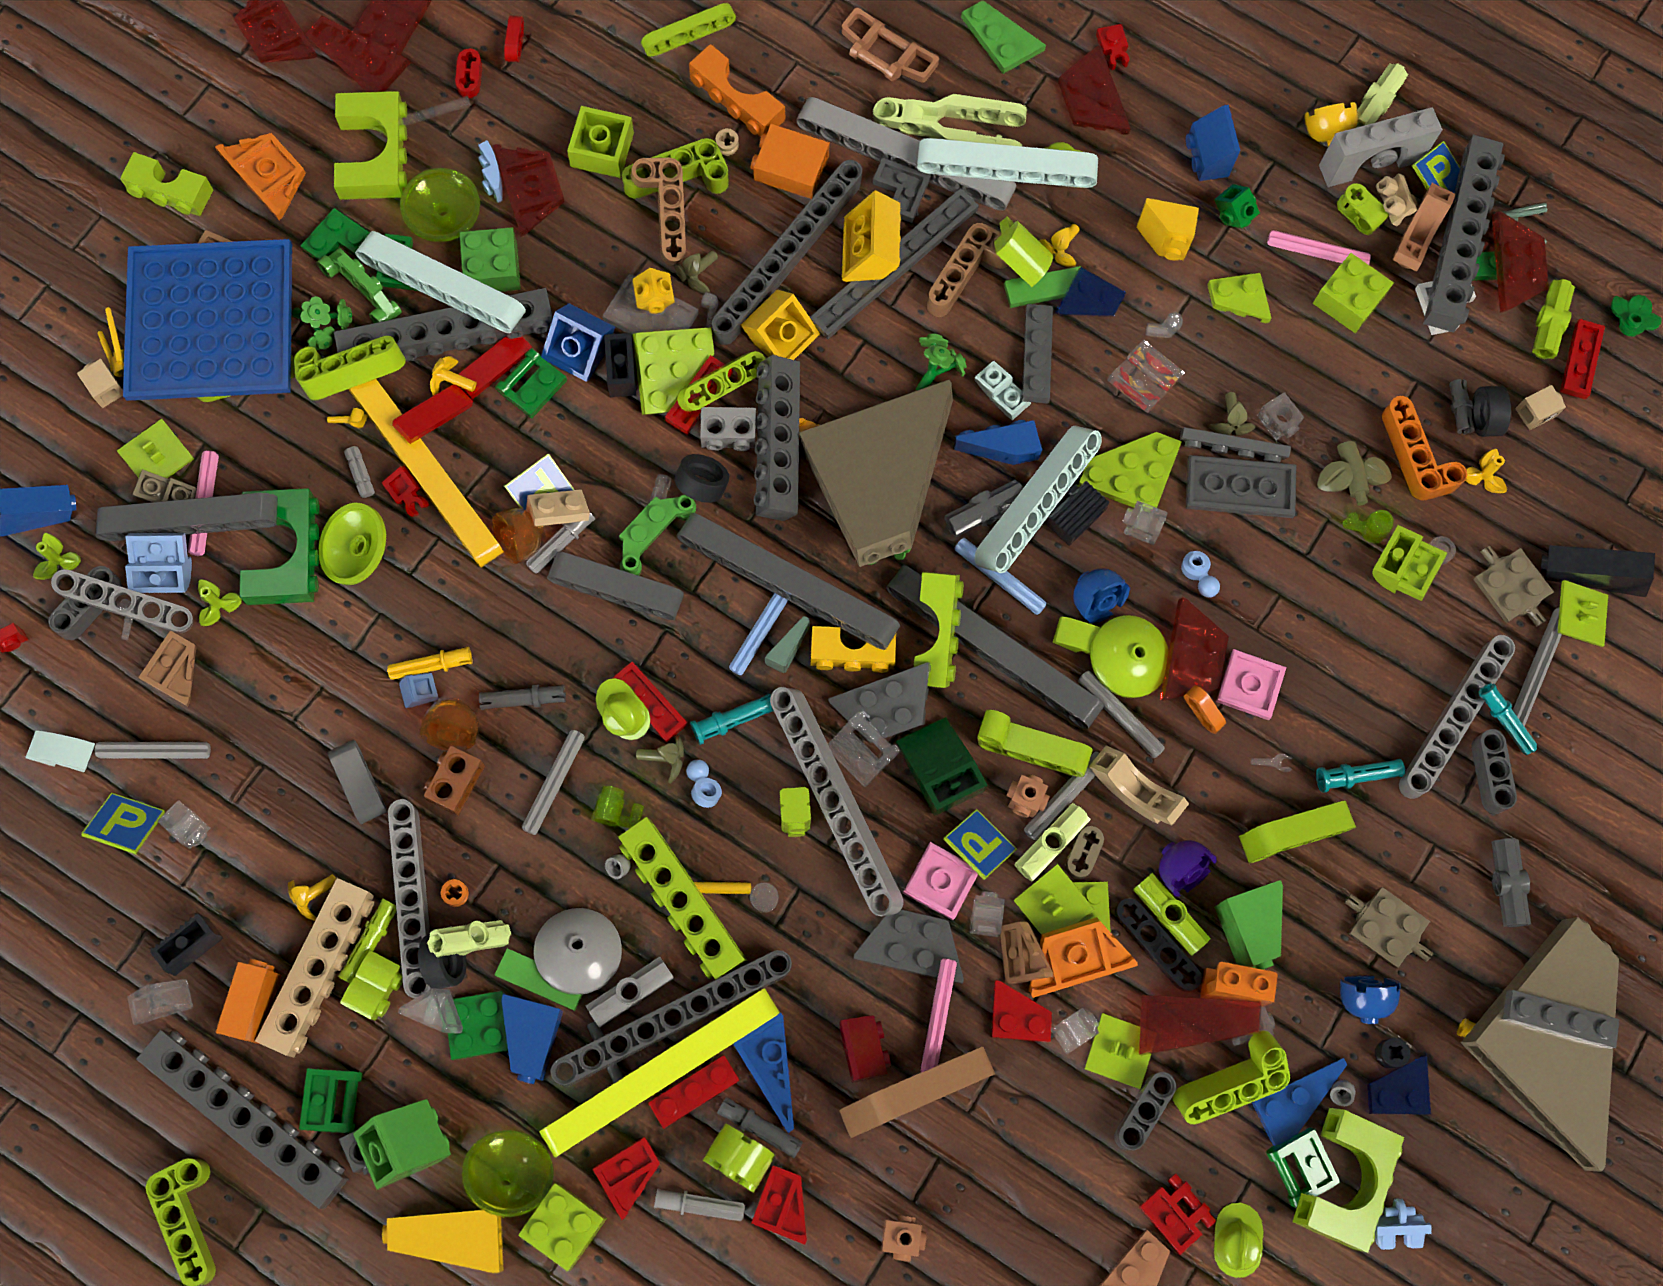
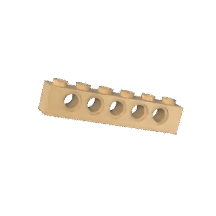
[255,878,374,1058]

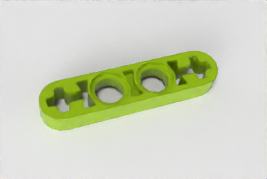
[641,3,736,57]
[677,351,766,411]

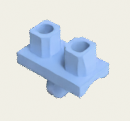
[1375,1198,1431,1249]

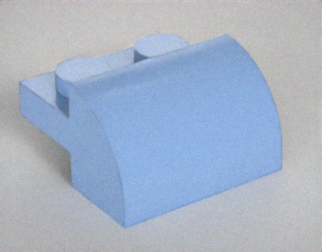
[125,533,192,593]

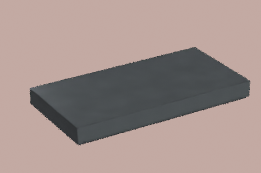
[1186,455,1296,518]

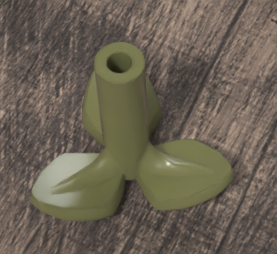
[674,251,718,294]
[1209,392,1256,436]
[636,735,684,783]

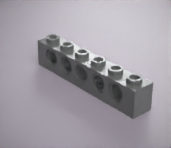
[754,355,800,521]

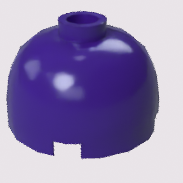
[1159,840,1216,897]

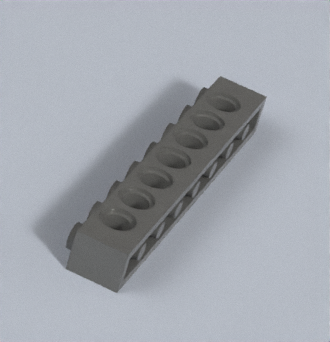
[1423,135,1505,333]
[334,288,553,361]
[137,1030,349,1209]

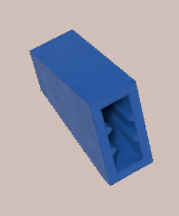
[0,485,76,536]
[502,994,563,1085]

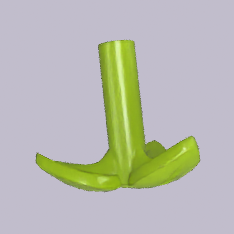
[33,533,81,580]
[198,579,242,626]

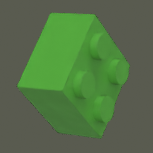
[460,228,521,292]

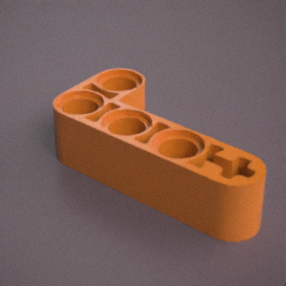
[1382,396,1468,500]

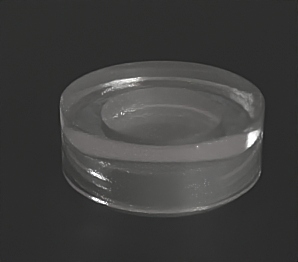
[1429,536,1456,565]
[750,883,779,913]

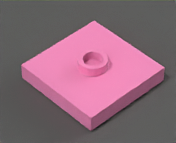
[1216,649,1287,720]
[903,842,978,921]

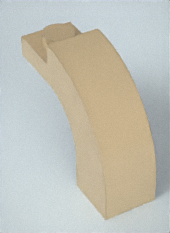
[1089,746,1189,826]

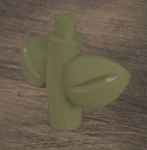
[1317,441,1392,506]

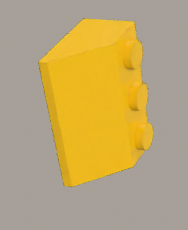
[842,190,901,282]

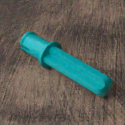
[1479,683,1537,755]

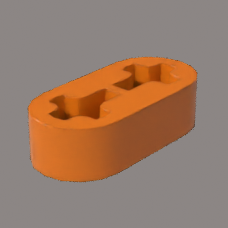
[1184,685,1226,734]

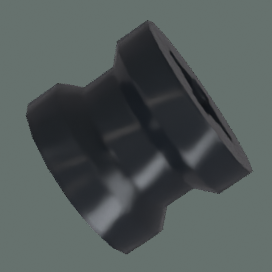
[1375,1038,1411,1069]

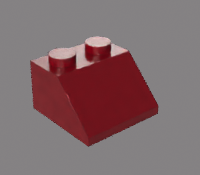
[839,1015,891,1083]

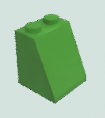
[1214,880,1283,970]
[353,1099,451,1190]

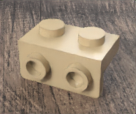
[526,490,590,526]

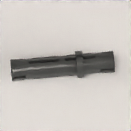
[479,684,566,710]
[717,1096,803,1159]

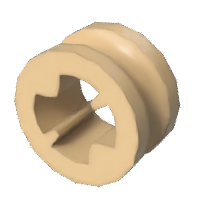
[715,129,739,156]

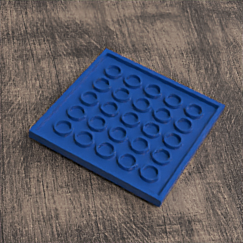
[123,239,292,401]

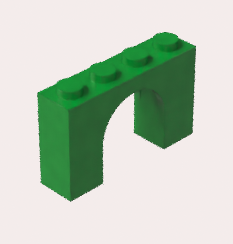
[240,489,319,605]

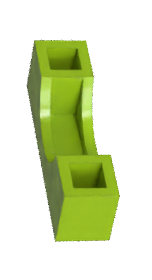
[914,572,964,688]

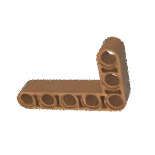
[839,1047,995,1138]

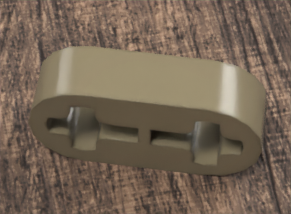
[1066,826,1104,879]

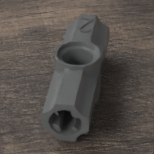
[944,480,1023,538]
[1491,838,1531,927]

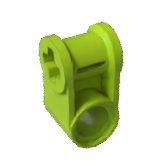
[1337,183,1389,235]

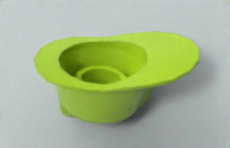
[596,678,651,740]
[1214,1203,1263,1278]

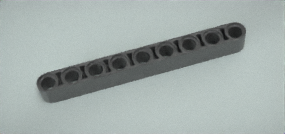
[712,160,862,345]
[677,513,900,650]
[886,566,1104,729]
[551,950,792,1087]

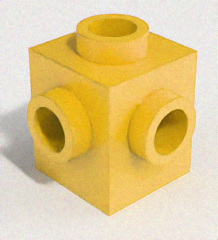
[632,268,675,314]

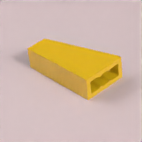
[382,1209,504,1273]

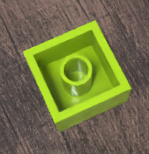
[567,106,634,178]
[1313,253,1394,334]
[518,1183,607,1272]

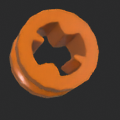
[441,879,469,907]

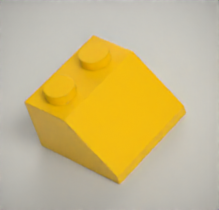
[1137,198,1199,261]
[741,290,820,360]

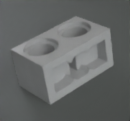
[701,407,756,451]

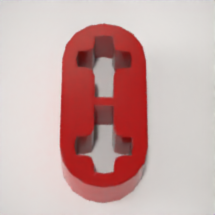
[504,15,524,62]
[455,48,482,98]

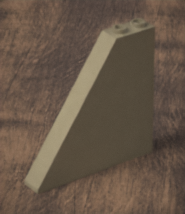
[799,380,953,567]
[1461,917,1619,1171]

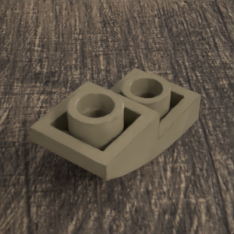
[132,469,197,503]

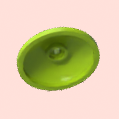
[319,503,386,585]
[1090,615,1170,698]

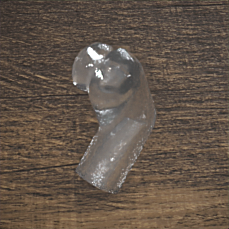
[1145,312,1183,338]

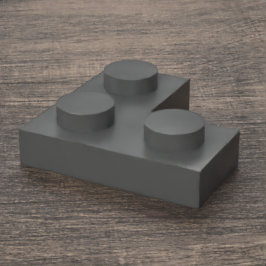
[873,158,931,223]

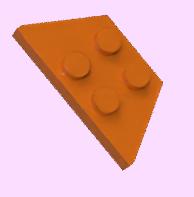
[215,133,306,220]
[1029,917,1138,998]

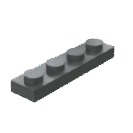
[1022,304,1053,404]
[1178,427,1291,463]
[1503,990,1620,1049]

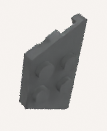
[828,662,931,743]
[853,910,964,984]

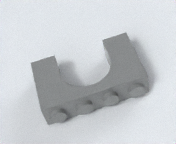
[1319,107,1442,187]

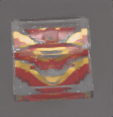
[1107,340,1185,413]

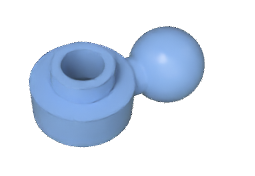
[1181,551,1220,598]
[686,759,722,808]

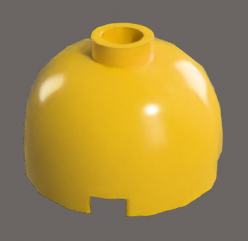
[1304,102,1358,147]

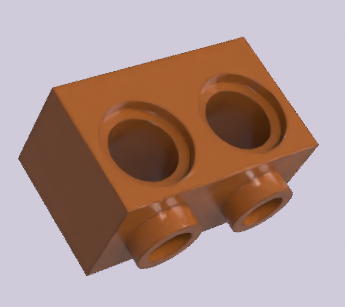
[423,746,485,816]

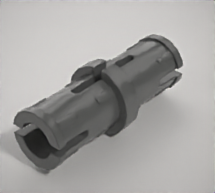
[1449,379,1475,435]

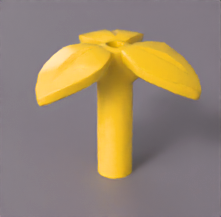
[1038,224,1080,267]
[430,356,477,396]
[1465,449,1507,494]
[288,874,336,921]

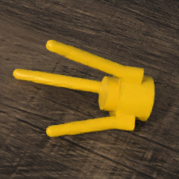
[98,307,125,377]

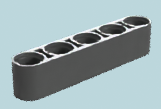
[547,552,684,620]

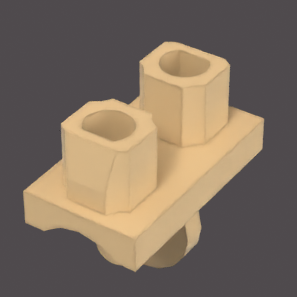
[1376,174,1417,226]

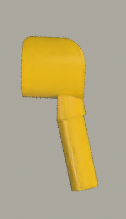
[327,408,368,428]

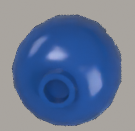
[1073,568,1130,623]
[1340,976,1400,1024]

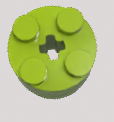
[703,1123,775,1193]

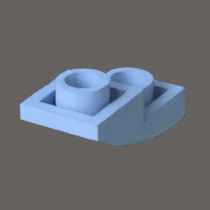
[478,140,503,203]

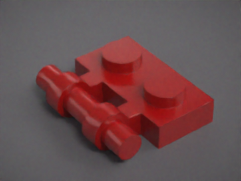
[1138,1173,1216,1255]

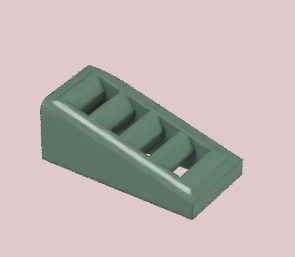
[765,616,810,673]

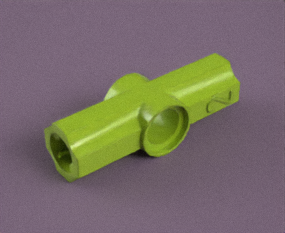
[1532,279,1575,359]
[1133,873,1211,956]

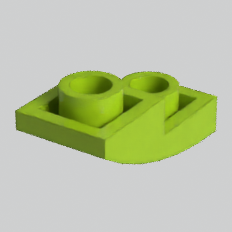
[1053,616,1100,655]

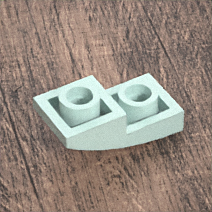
[975,361,1031,420]
[26,731,95,773]

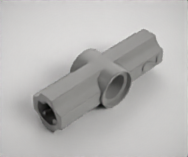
[586,957,674,1028]

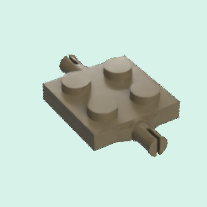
[1473,545,1554,627]
[1344,887,1433,968]

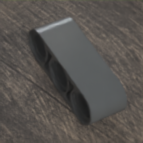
[49,566,122,640]
[1471,729,1517,814]
[327,739,388,825]
[1114,1072,1176,1151]

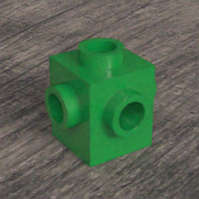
[1214,184,1260,229]

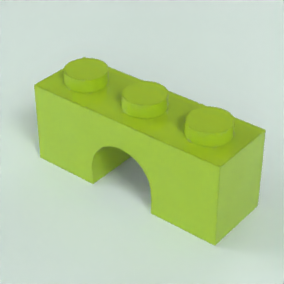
[120,152,213,216]

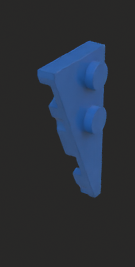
[733,1013,794,1133]
[1251,1058,1347,1146]

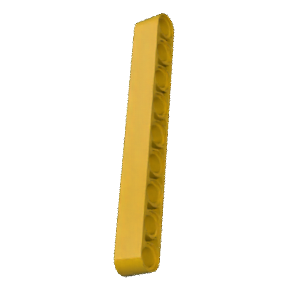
[349,379,504,568]

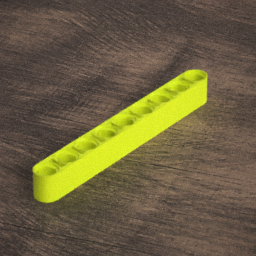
[539,988,780,1158]

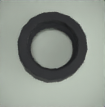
[1471,386,1511,437]
[674,454,730,503]
[418,934,467,989]

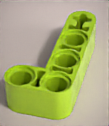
[622,138,729,199]
[294,336,406,400]
[977,710,1093,777]
[1239,801,1356,864]
[1173,1030,1290,1124]
[145,1158,216,1286]

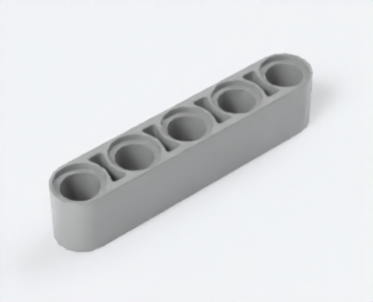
[51,570,193,633]

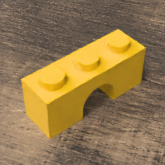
[811,626,896,673]

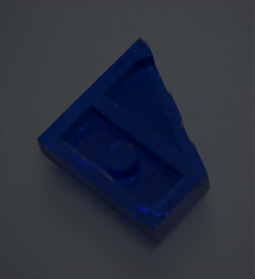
[1055,267,1126,317]
[1367,1057,1431,1115]

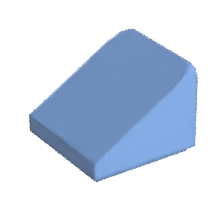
[399,673,439,708]

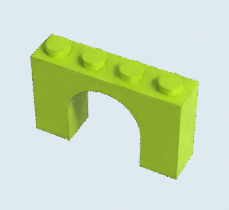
[334,91,407,200]
[1292,1108,1404,1253]

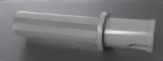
[526,513,595,574]
[654,1188,745,1221]

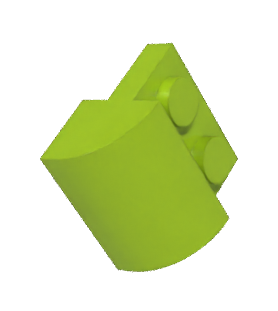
[994,217,1053,287]
[1373,525,1447,601]

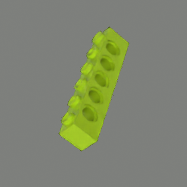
[618,817,748,980]

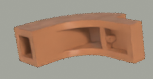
[1393,183,1456,271]

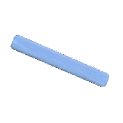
[955,538,1047,615]
[729,593,788,675]

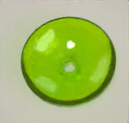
[400,168,480,242]
[462,1130,554,1217]

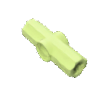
[1356,63,1408,128]
[1014,803,1091,882]
[427,920,511,957]

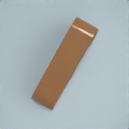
[631,158,686,266]
[927,223,1009,317]

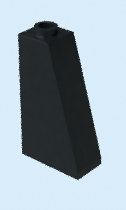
[1541,545,1655,597]

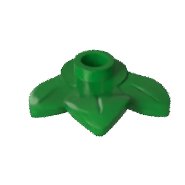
[1611,295,1662,337]

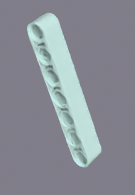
[917,138,1098,188]
[355,231,526,333]
[975,426,1102,573]

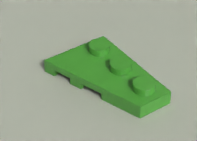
[961,0,1046,74]

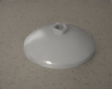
[534,908,622,995]

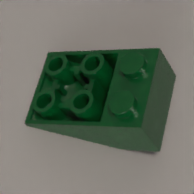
[896,717,988,816]

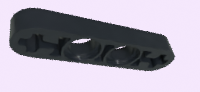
[1115,898,1202,992]

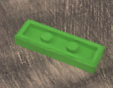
[1004,266,1087,308]
[495,948,583,1011]

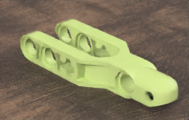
[873,94,1027,147]

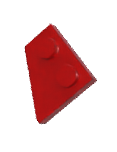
[991,980,1052,1043]
[593,1136,660,1220]
[751,1165,807,1245]

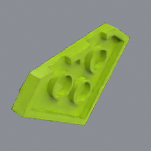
[632,327,714,415]
[1078,432,1182,515]

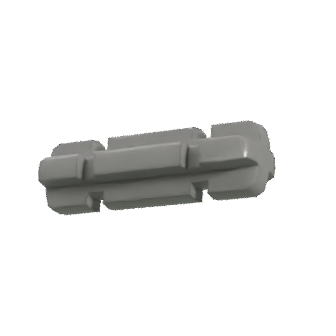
[344,446,375,498]

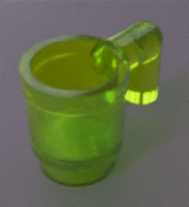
[1342,510,1394,544]
[591,786,644,829]

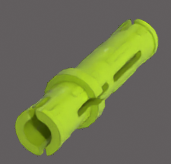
[338,898,397,983]

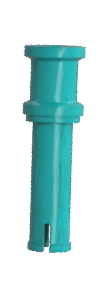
[690,694,774,745]
[1316,759,1405,793]

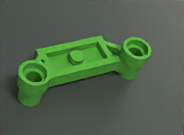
[316,248,402,323]
[619,495,696,576]

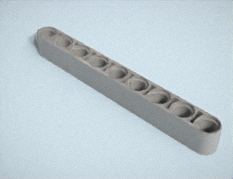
[796,97,1016,211]
[770,687,903,916]

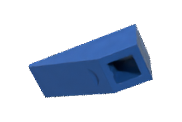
[953,420,1042,465]

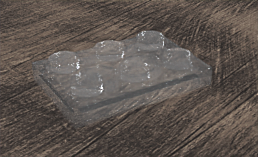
[603,274,699,334]

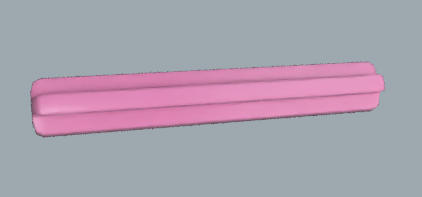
[1267,230,1370,265]
[188,451,218,556]
[921,958,957,1072]

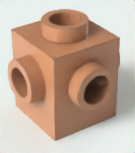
[1006,774,1050,818]
[881,1215,927,1262]

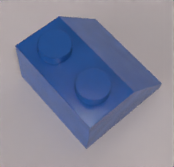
[1186,105,1240,181]
[541,303,615,382]

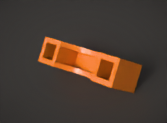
[689,44,785,137]

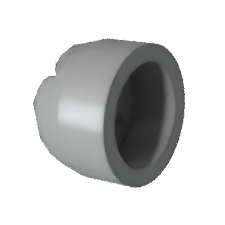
[605,854,631,879]
[1330,1080,1356,1106]

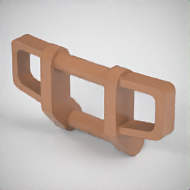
[842,8,939,83]

